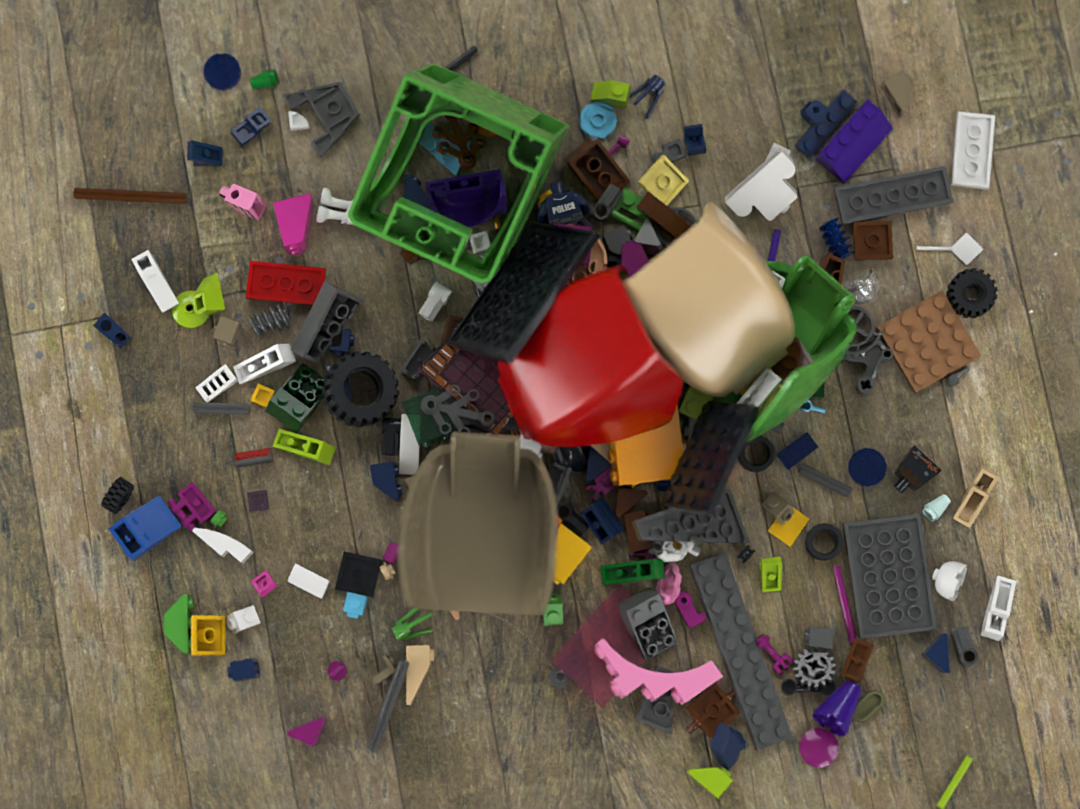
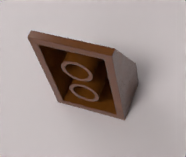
[563,136,631,201]

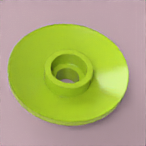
[172,291,209,328]

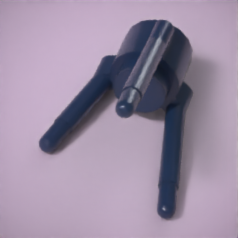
[629,75,665,119]

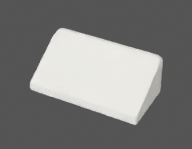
[288,564,331,599]

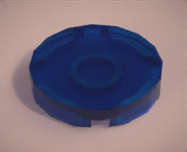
[204,53,241,91]
[848,448,887,487]

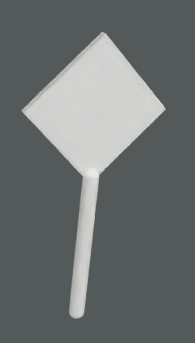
[916,232,983,266]

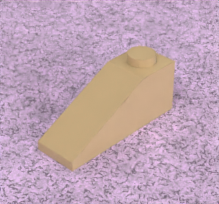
[406,645,434,705]

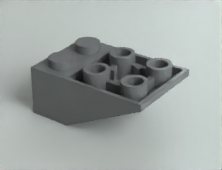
[617,587,678,661]

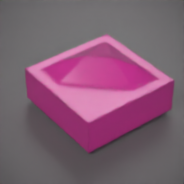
[251,570,278,598]

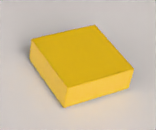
[250,383,276,408]

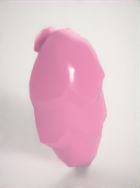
[656,562,682,605]

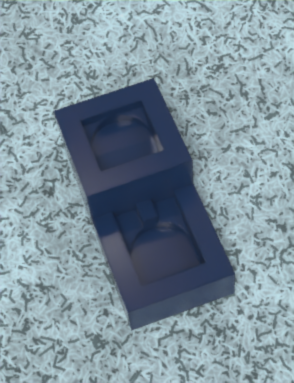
[230,107,272,147]

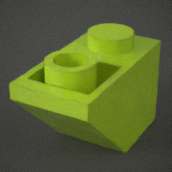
[192,273,225,315]

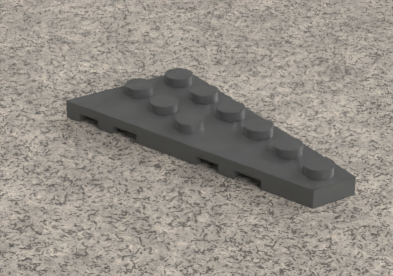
[631,488,750,544]

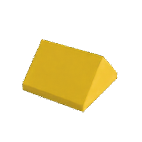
[191,615,225,656]

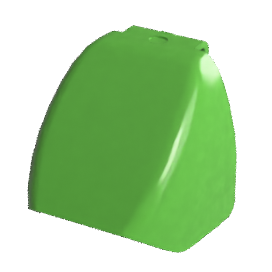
[711,255,856,442]

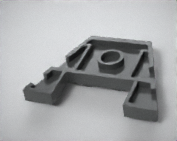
[283,82,360,158]

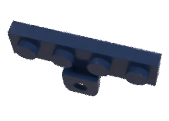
[794,89,857,158]

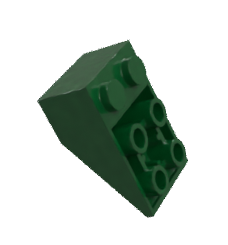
[266,363,325,433]

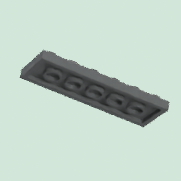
[834,166,954,225]

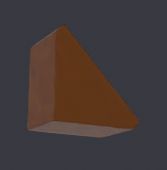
[615,488,648,519]

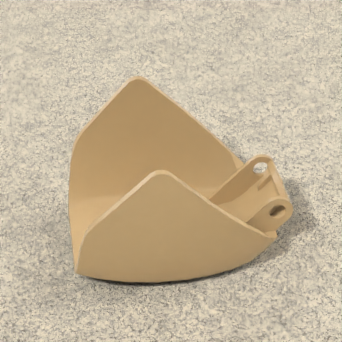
[622,201,795,397]

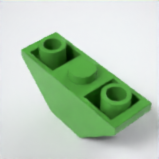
[164,594,194,654]

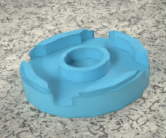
[579,101,617,139]

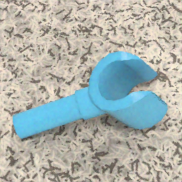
[798,400,826,413]

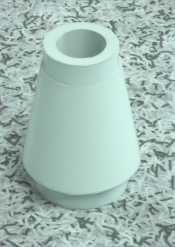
[922,494,951,521]

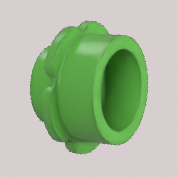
[210,510,228,528]

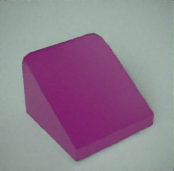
[383,542,399,565]

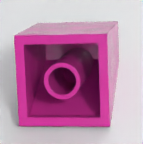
[273,193,315,255]

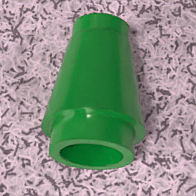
[250,69,279,89]

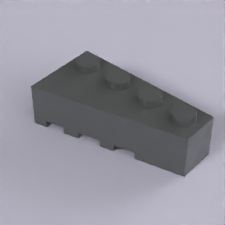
[291,281,364,363]

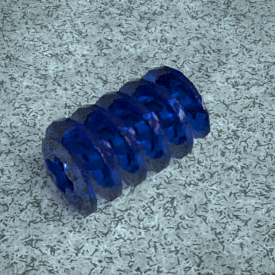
[819,218,855,259]

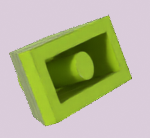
[590,80,631,109]
[686,767,733,798]

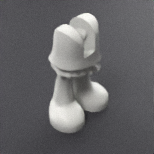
[316,187,353,225]

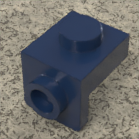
[684,124,706,156]
[329,328,355,357]

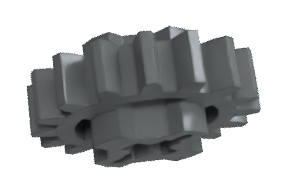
[793,647,836,690]

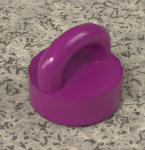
[327,661,347,681]

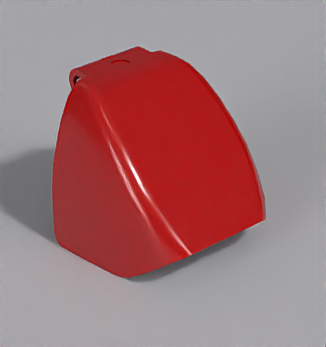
[497,266,683,447]

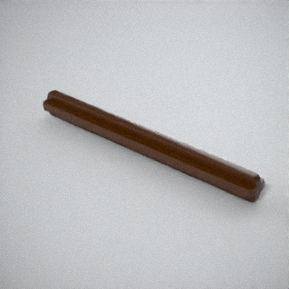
[73,188,187,204]

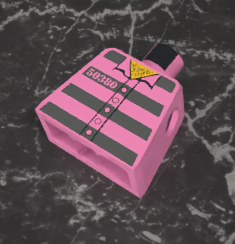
[219,184,267,221]

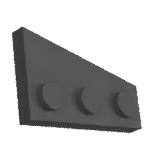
[635,665,675,734]

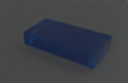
[776,432,818,470]

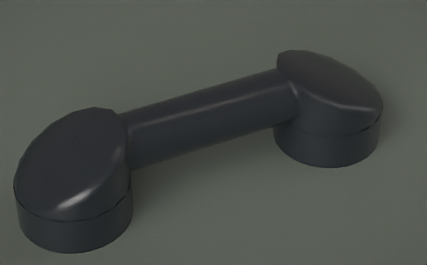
[781,679,836,696]

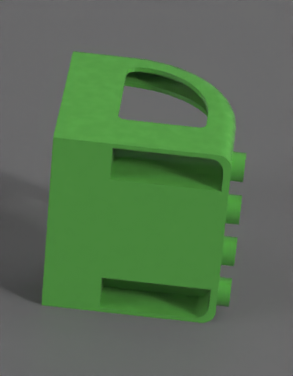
[348,63,569,283]

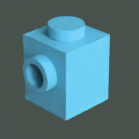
[343,592,368,619]

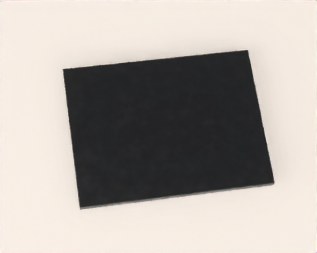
[447,221,600,364]

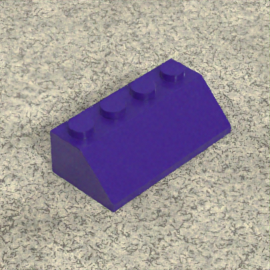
[816,99,893,184]

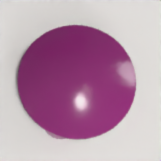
[799,728,839,768]

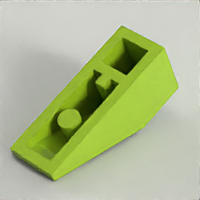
[272,429,336,465]

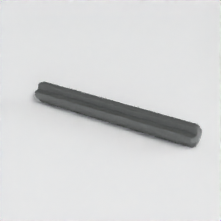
[367,659,409,752]

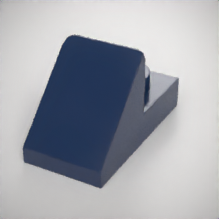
[187,140,223,166]

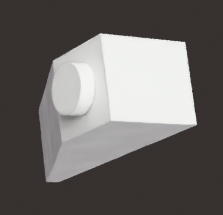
[233,344,296,384]

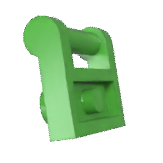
[609,188,650,233]

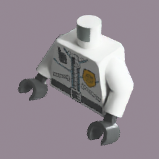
[649,509,702,562]

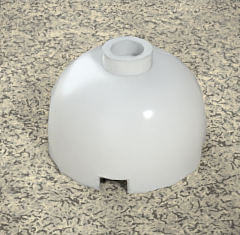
[932,561,967,601]

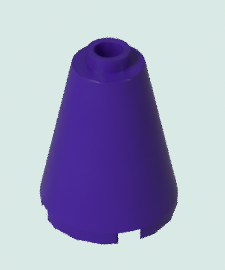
[812,680,862,737]

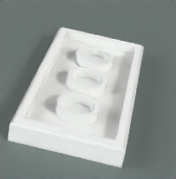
[950,111,995,190]

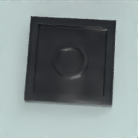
[335,551,382,598]

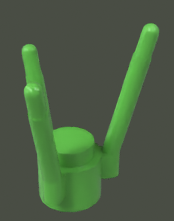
[392,608,433,641]

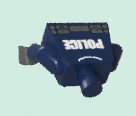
[537,181,594,225]

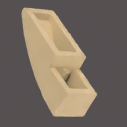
[953,465,999,528]

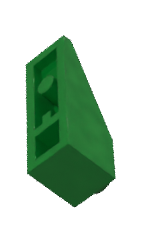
[601,559,665,585]

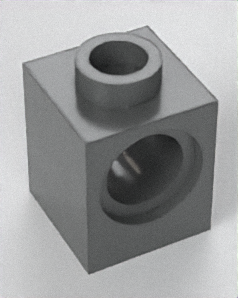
[804,627,834,649]

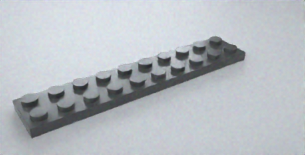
[689,553,792,751]

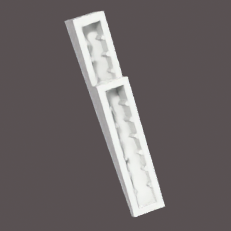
[738,368,782,411]

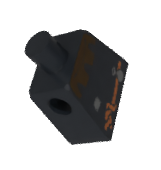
[894,445,942,493]

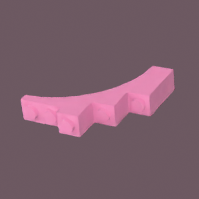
[594,638,723,705]

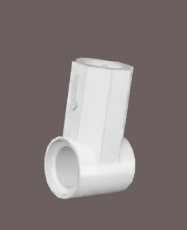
[419,282,453,322]

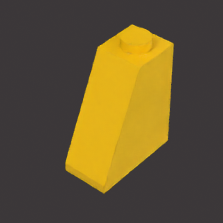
[553,524,592,585]

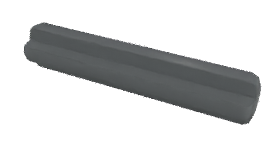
[193,402,250,415]
[798,463,852,497]

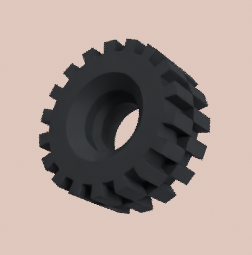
[946,268,998,318]

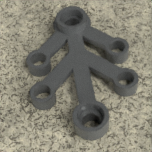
[421,385,495,434]

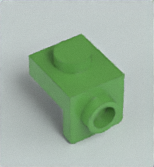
[543,593,564,626]

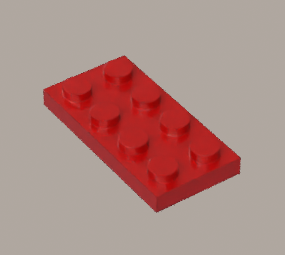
[245,261,326,306]

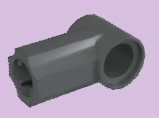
[593,184,624,221]
[950,626,979,666]

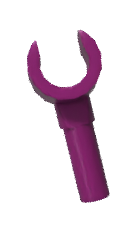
[609,136,630,156]
[629,549,657,560]

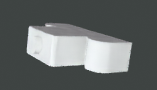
[725,147,797,221]

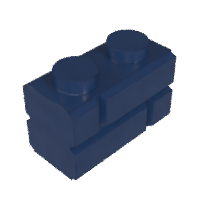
[580,498,624,545]
[227,658,261,682]

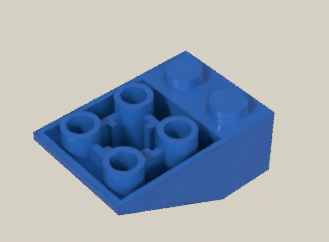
[108,496,182,561]

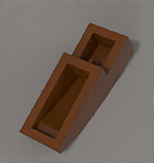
[637,192,692,240]

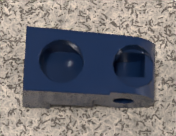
[93,313,131,349]

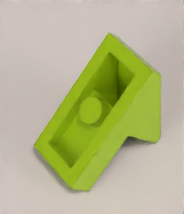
[759,557,782,592]

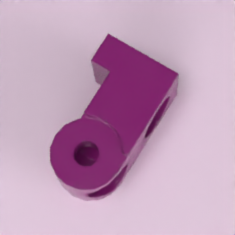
[675,592,707,629]

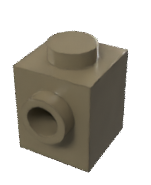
[212,316,241,348]

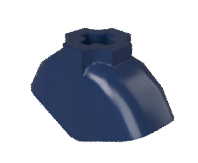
[711,723,746,770]

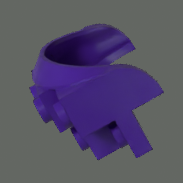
[425,169,508,227]

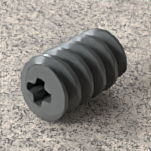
[248,302,291,336]

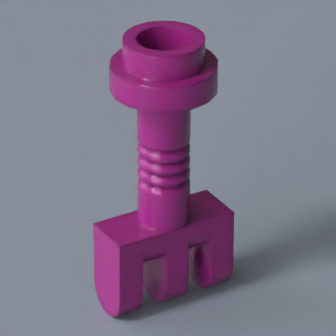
[755,633,794,676]

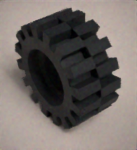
[101,477,134,514]

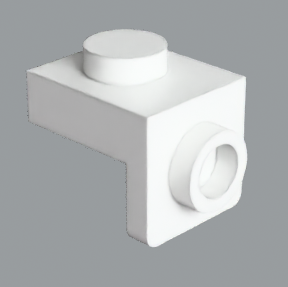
[227,605,260,634]

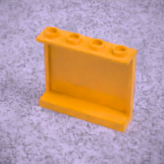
[608,404,683,486]

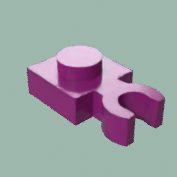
[585,468,617,500]

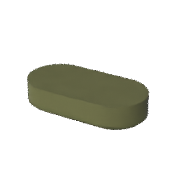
[853,690,885,723]

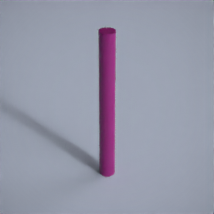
[832,566,856,643]

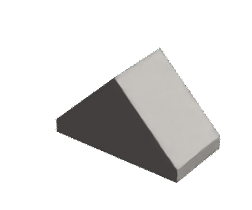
[634,219,664,256]

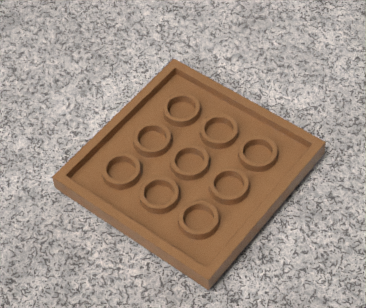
[876,290,981,393]

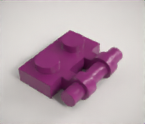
[167,482,217,533]

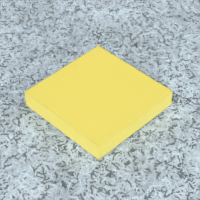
[637,155,689,205]

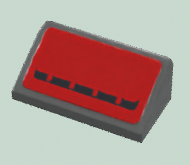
[233,448,273,468]

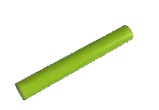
[936,755,973,809]

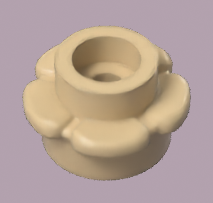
[380,562,396,581]

